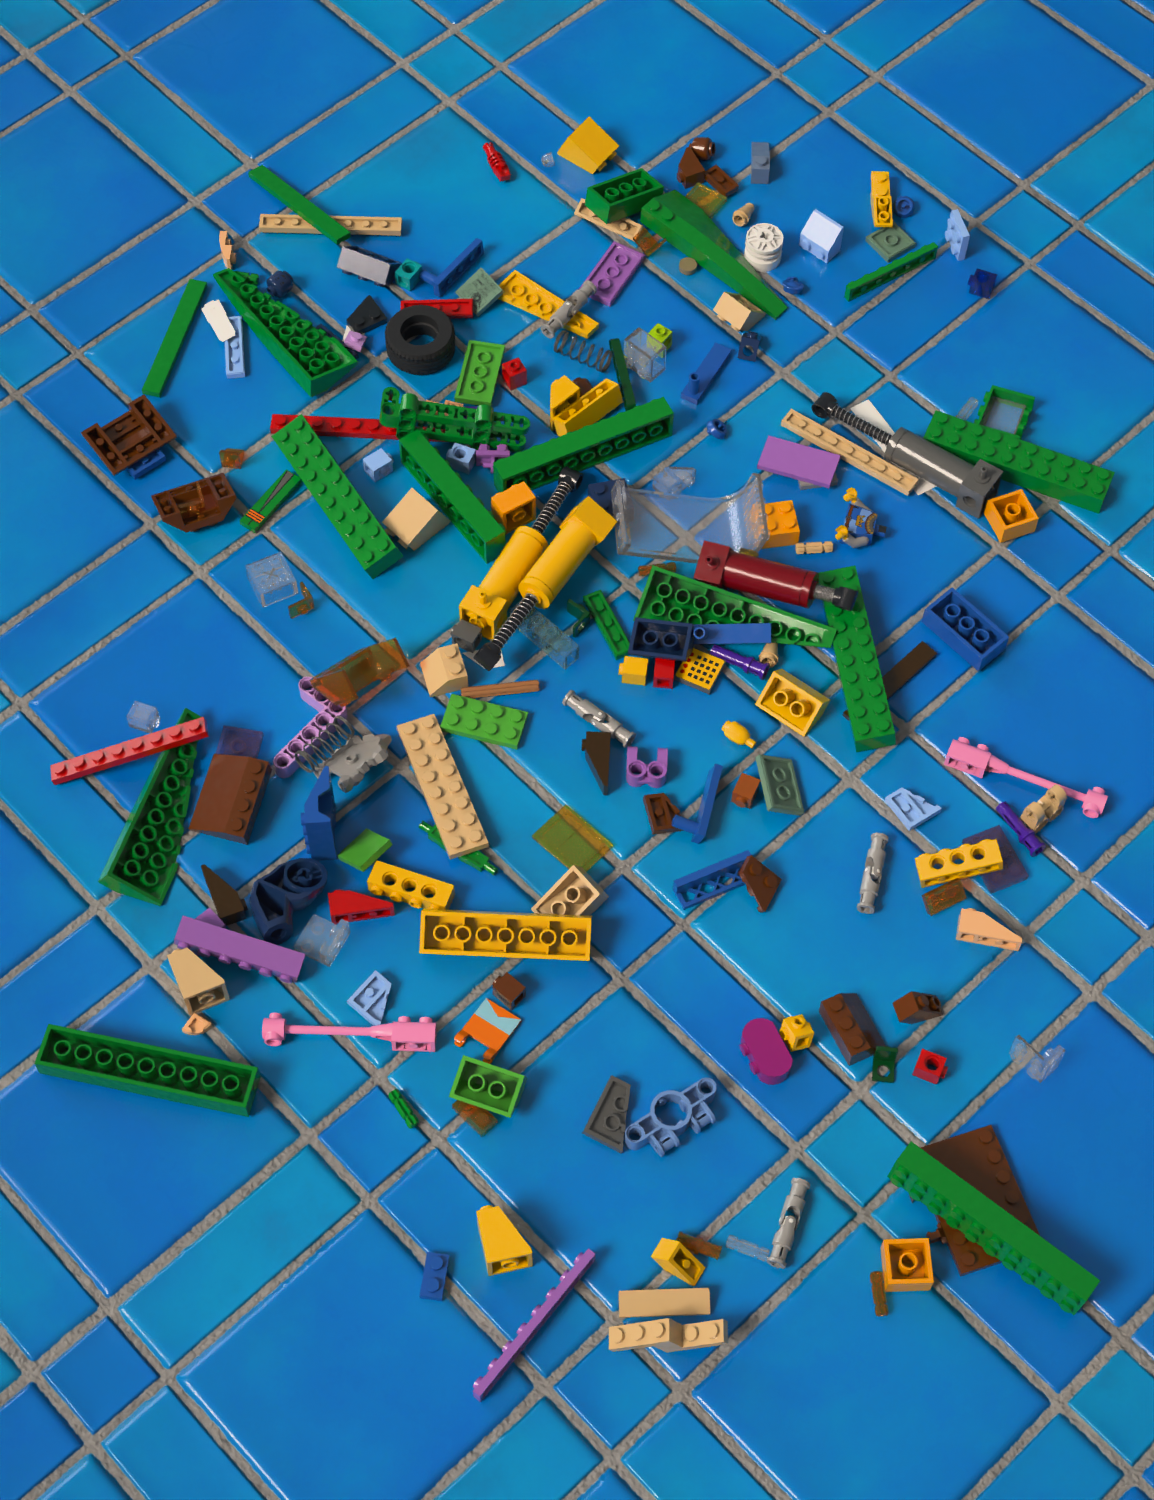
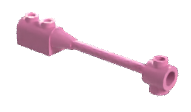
[944,737,1108,818]
[262,1013,437,1052]

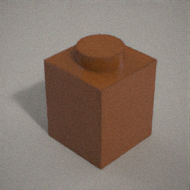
[731,773,761,809]

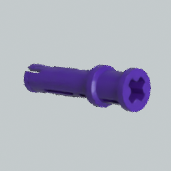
[710,644,770,680]
[996,801,1046,857]

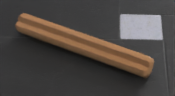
[461,680,539,698]

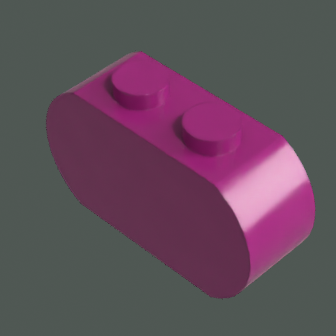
[739,1018,793,1085]

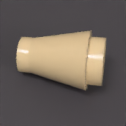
[732,203,755,227]
[759,642,778,668]

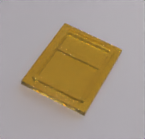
[532,804,613,872]

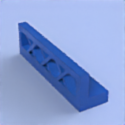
[673,850,751,910]

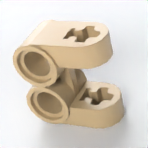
[1020,784,1067,833]

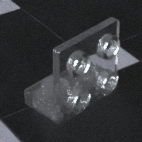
[293,914,351,967]
[1009,1035,1066,1083]

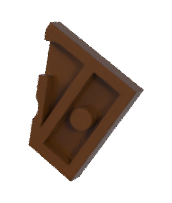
[643,793,684,834]
[738,855,782,913]

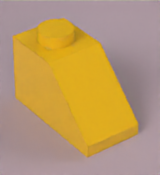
[651,1238,706,1286]

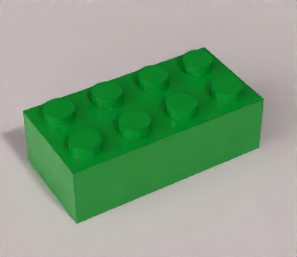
[585,168,664,224]

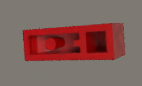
[328,890,395,925]

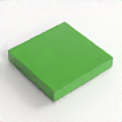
[337,828,393,872]

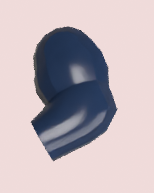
[250,858,328,945]

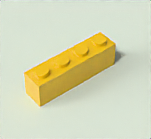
[553,378,623,437]

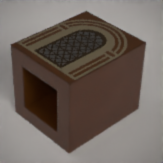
[492,972,526,1011]

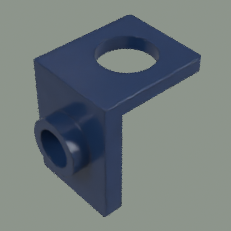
[738,331,763,362]

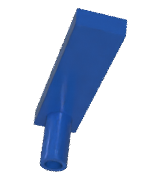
[419,238,484,297]
[681,342,732,405]
[693,623,772,645]
[671,763,723,844]

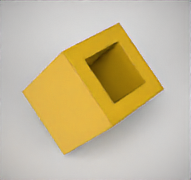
[618,656,648,686]

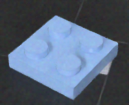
[945,209,970,261]

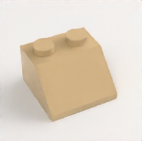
[713,292,766,332]
[420,643,468,697]

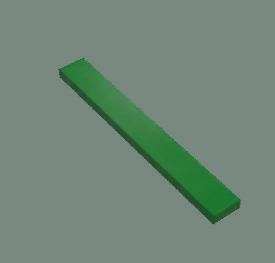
[248,165,351,245]
[142,279,208,397]

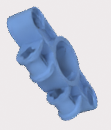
[625,1078,717,1157]

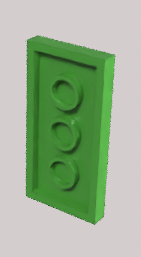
[454,340,505,406]
[440,694,528,750]

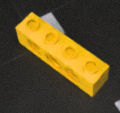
[915,839,1003,888]
[367,860,455,910]

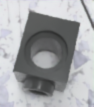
[450,619,482,653]

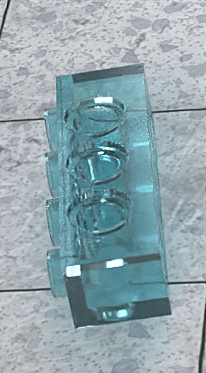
[510,599,579,670]

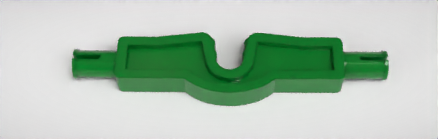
[419,820,499,876]

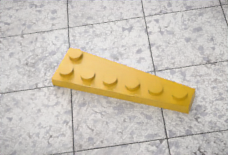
[498,270,599,339]

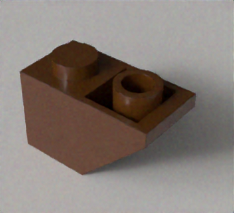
[892,991,943,1024]

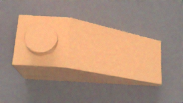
[956,908,1022,951]

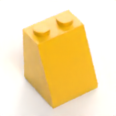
[557,117,619,174]
[476,1205,533,1276]

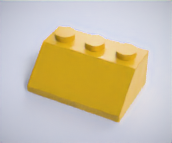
[755,669,831,736]

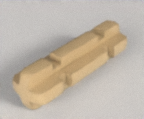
[795,541,833,554]

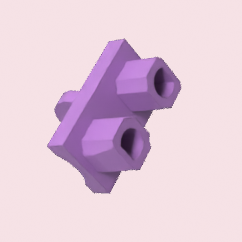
[476,444,510,473]

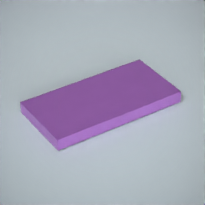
[579,241,645,307]
[757,435,841,489]

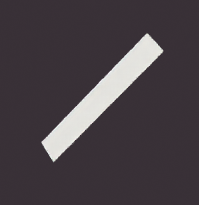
[850,399,937,495]

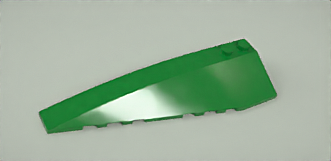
[640,190,788,320]
[213,268,358,397]
[633,565,837,648]
[98,708,201,906]

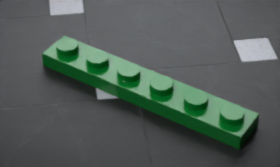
[844,242,938,302]

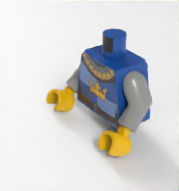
[835,488,887,549]

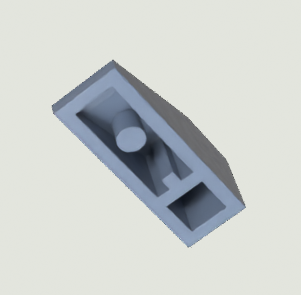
[751,142,770,184]

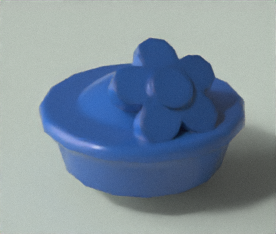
[893,196,915,218]
[782,276,804,294]
[707,419,727,439]

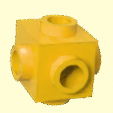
[779,1014,814,1052]

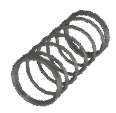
[554,330,612,373]
[295,715,354,773]

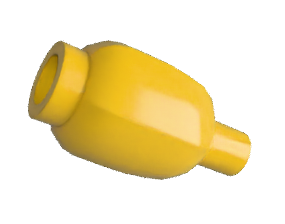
[721,720,756,749]

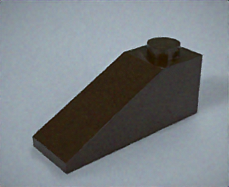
[582,731,611,795]
[201,864,248,926]

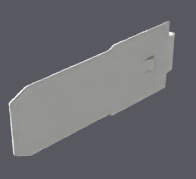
[201,299,235,342]

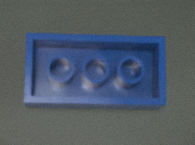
[922,587,1009,672]

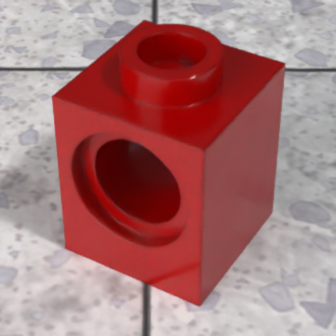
[502,357,527,391]
[653,658,675,689]
[912,1048,948,1085]

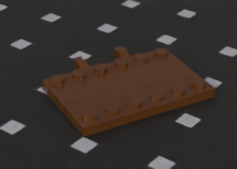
[909,1125,1040,1277]

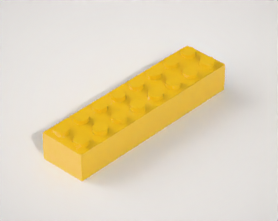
[419,909,592,961]

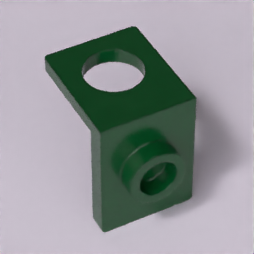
[567,599,590,638]
[872,1046,898,1083]

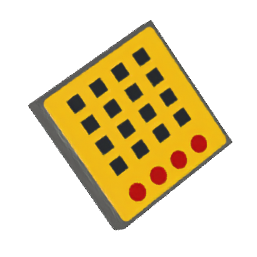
[674,647,726,695]

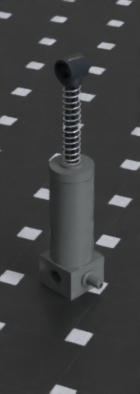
[812,392,1003,519]

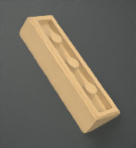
[574,198,645,242]
[618,1288,710,1318]

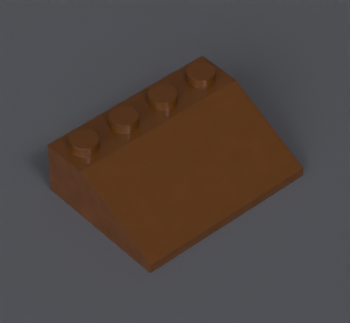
[188,754,272,845]

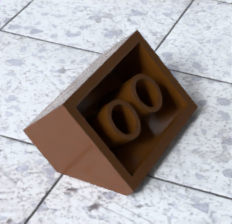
[819,993,886,1066]

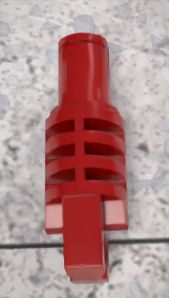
[483,142,511,181]

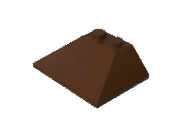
[81,395,177,476]
[151,473,236,532]

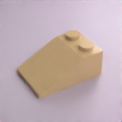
[531,865,609,916]

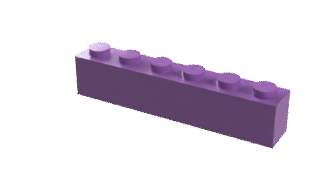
[174,915,305,983]

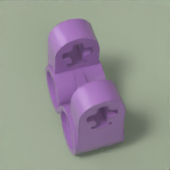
[626,746,668,788]

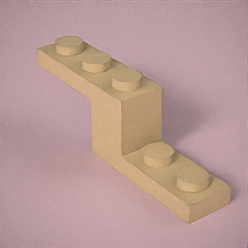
[609,1318,728,1353]

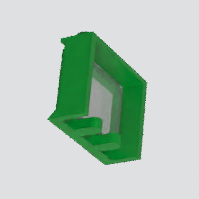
[974,385,1035,440]

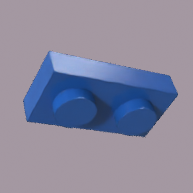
[126,449,166,480]
[420,1252,450,1301]

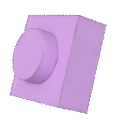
[343,331,367,352]

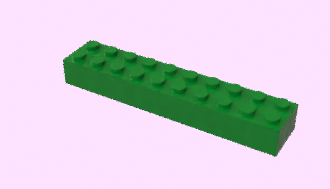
[493,397,674,492]
[923,410,1115,514]
[271,414,403,579]
[818,566,896,752]
[34,1024,261,1117]
[887,1142,1101,1315]

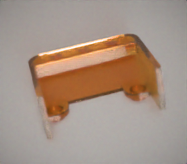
[309,638,409,707]

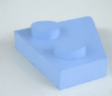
[885,788,942,831]
[347,970,391,1026]

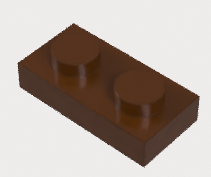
[704,165,739,198]

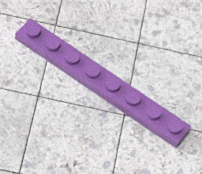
[472,1248,595,1402]

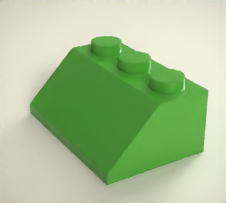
[449,1055,528,1118]

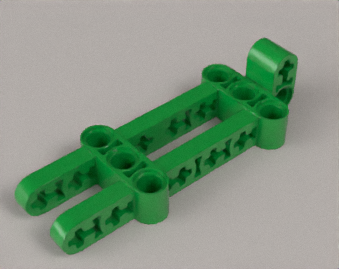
[379,387,530,452]

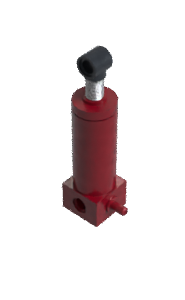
[693,540,858,611]

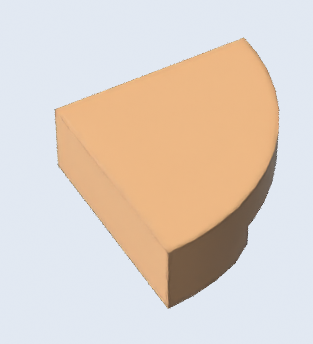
[182,1013,213,1035]

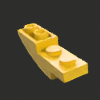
[870,171,893,227]

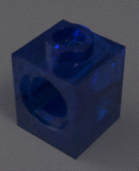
[968,268,997,299]

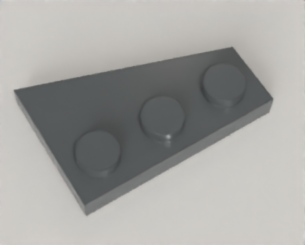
[582,1075,631,1153]

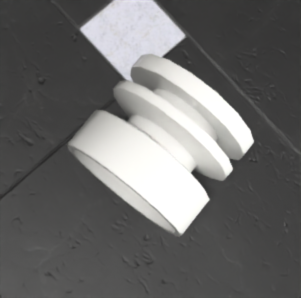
[744,223,784,272]

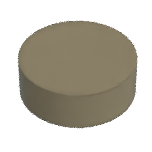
[679,257,697,275]

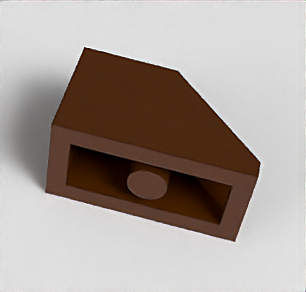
[677,147,705,189]

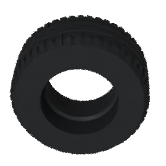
[385,305,456,375]

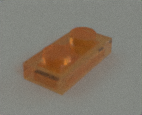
[922,878,966,916]
[452,1100,498,1137]

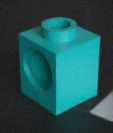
[395,258,422,292]

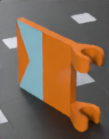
[454,998,521,1064]

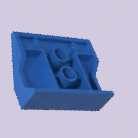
[301,766,337,861]

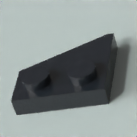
[346,295,387,334]

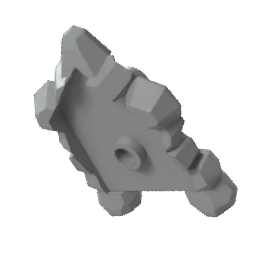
[313,734,392,793]

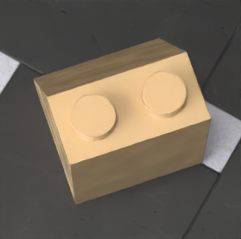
[382,488,451,551]
[167,948,230,1016]

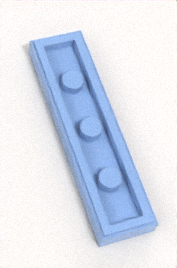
[225,316,245,379]

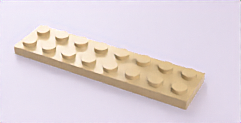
[396,714,489,860]

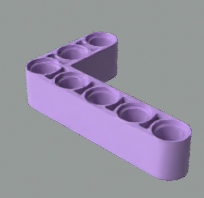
[273,677,348,778]

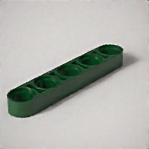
[609,338,636,411]

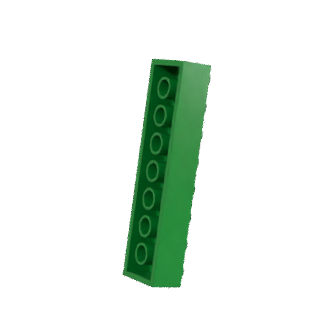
[399,429,506,564]

